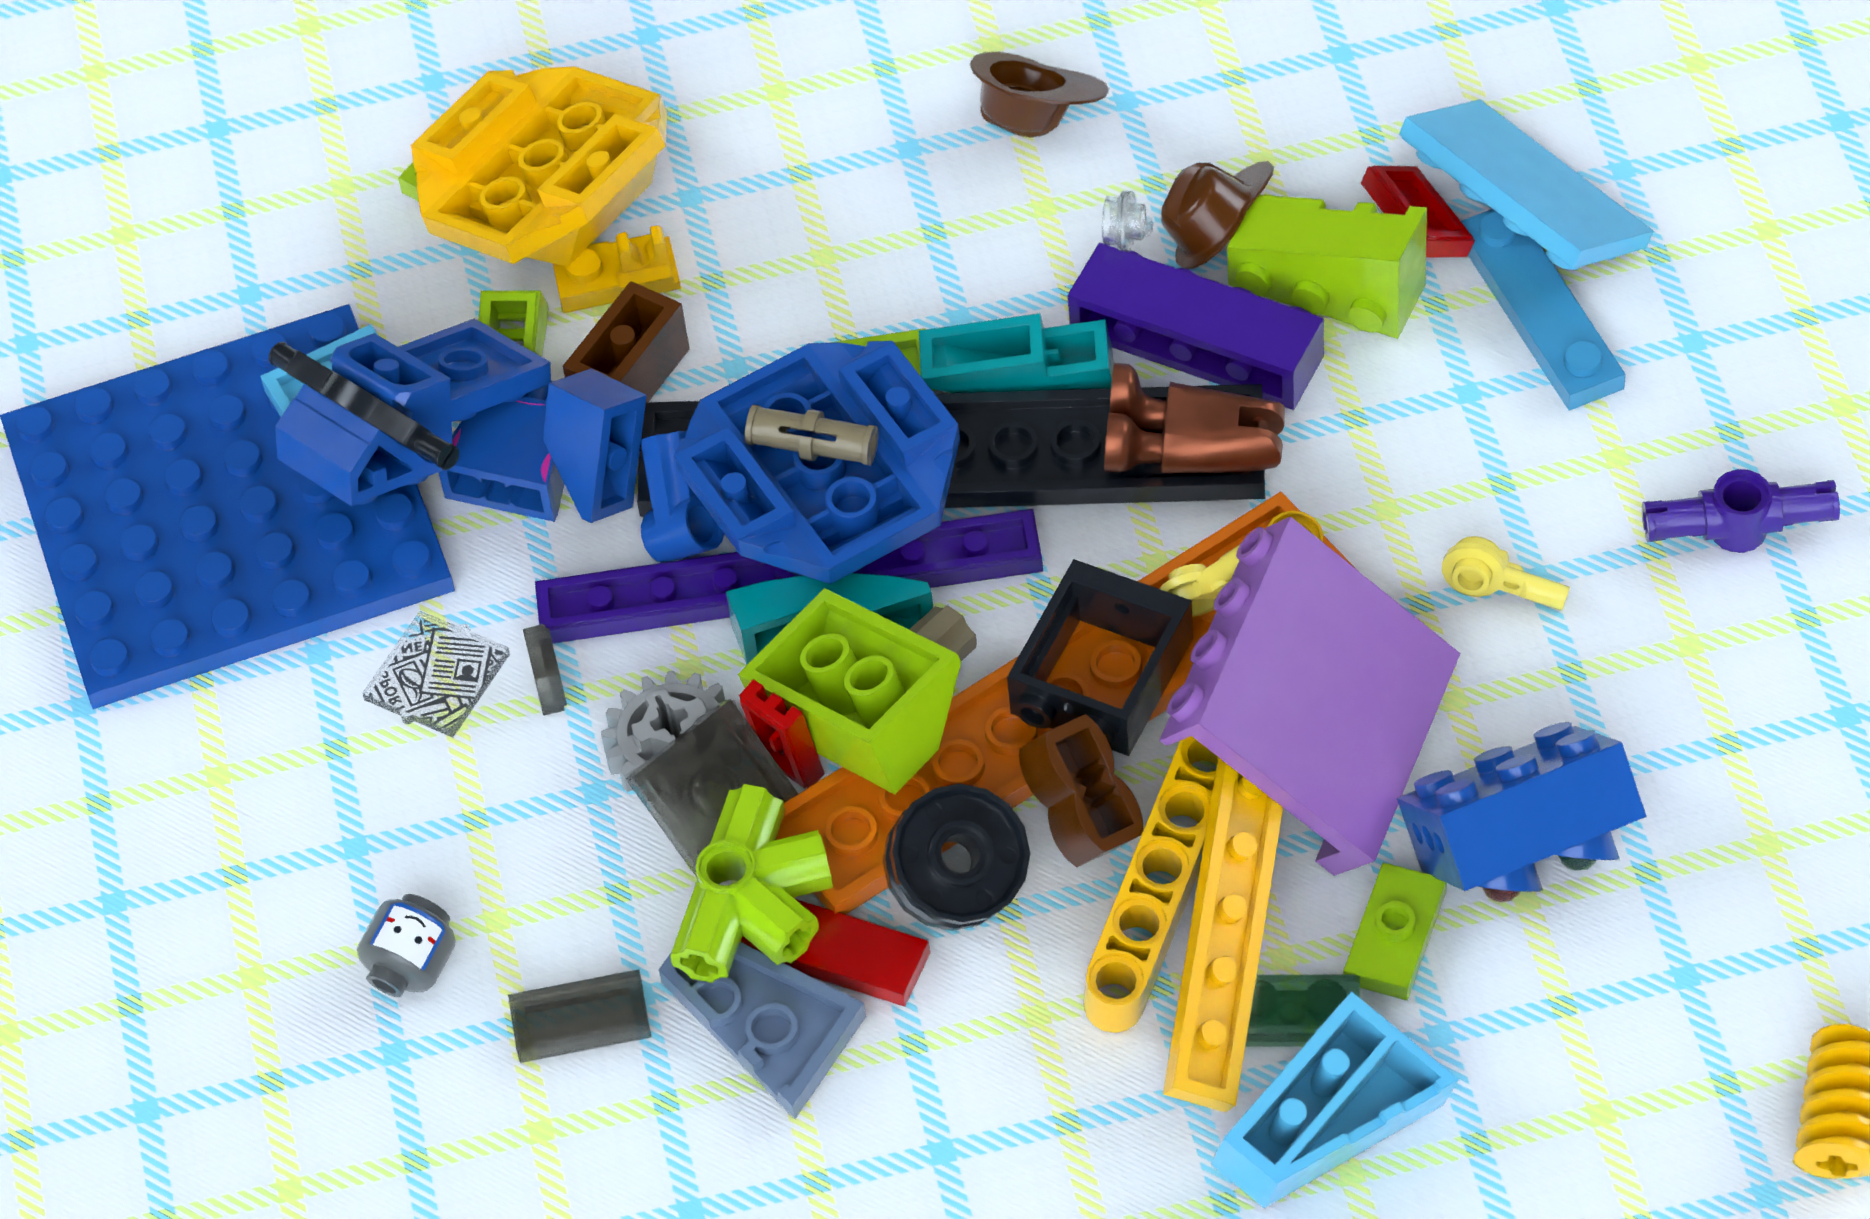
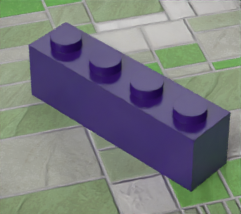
[1068,242,1324,410]

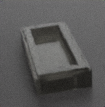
[508,969,652,1063]

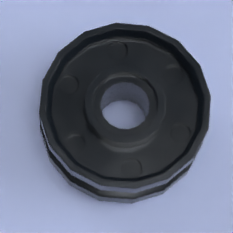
[883,783,1031,931]

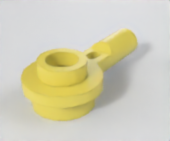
[1442,536,1570,611]
[1160,545,1240,617]

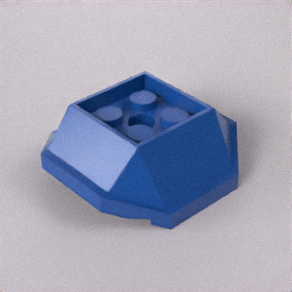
[674,341,960,584]

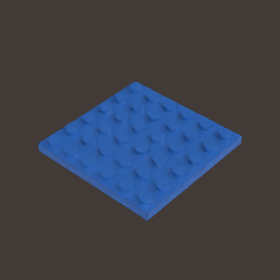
[0,304,455,709]

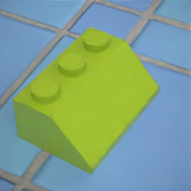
[738,588,961,794]

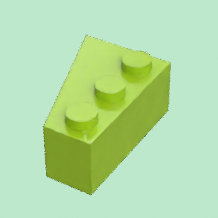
[1227,195,1427,339]

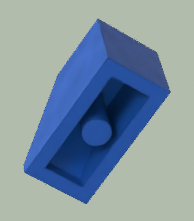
[542,368,647,523]

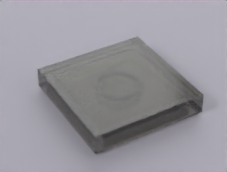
[625,699,799,877]

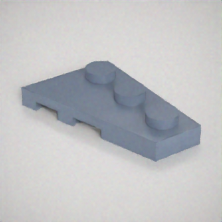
[659,942,866,1119]

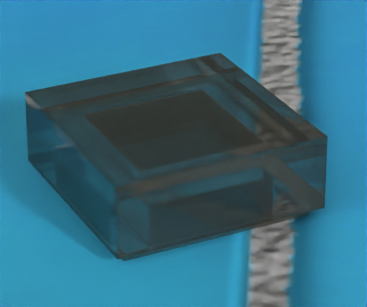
[523,624,567,716]

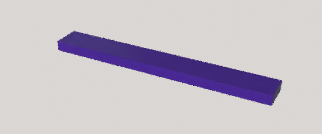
[535,509,1043,645]

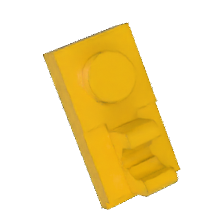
[552,225,681,313]

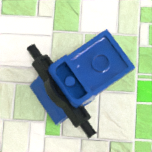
[269,318,551,506]

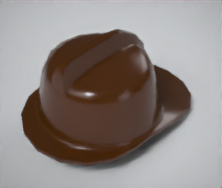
[970,52,1109,138]
[1161,161,1274,269]

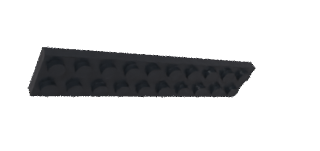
[637,384,1265,517]

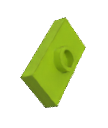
[1343,862,1447,1001]

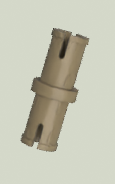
[745,404,879,466]

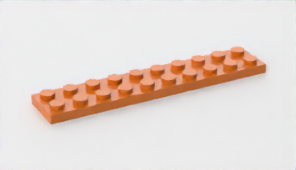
[776,491,1356,915]

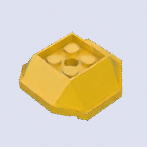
[411,66,667,267]

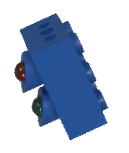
[1397,722,1647,903]

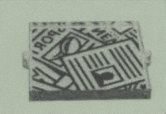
[362,611,510,738]

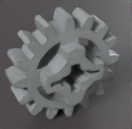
[601,671,744,805]

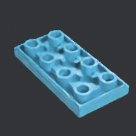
[1399,99,1654,270]

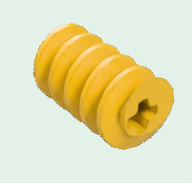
[1793,1023,1870,1179]

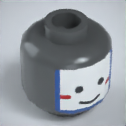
[357,894,456,997]

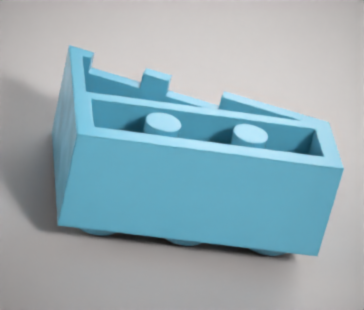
[1211,991,1459,1208]

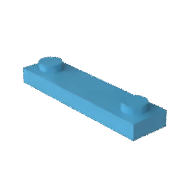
[1461,209,1625,411]

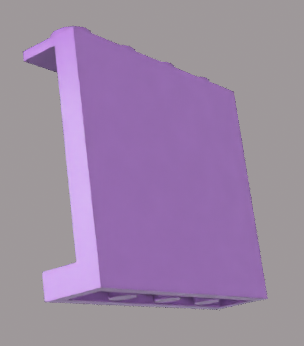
[1159,516,1461,876]

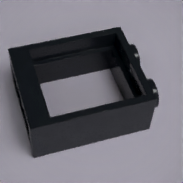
[1007,559,1193,756]

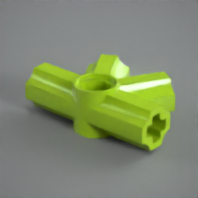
[671,784,833,983]

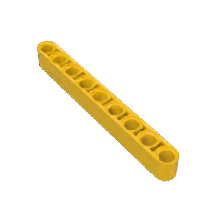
[1084,511,1324,1033]

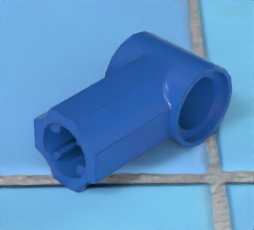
[641,431,725,563]

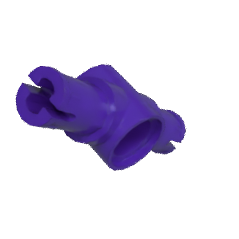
[1642,469,1840,553]

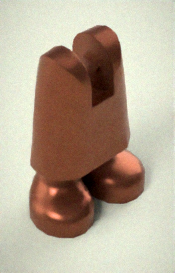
[1104,363,1285,473]

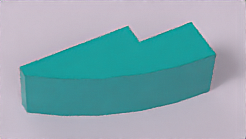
[919,313,1114,393]
[726,573,933,665]

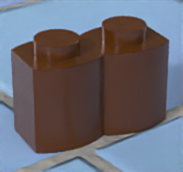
[1019,714,1144,867]

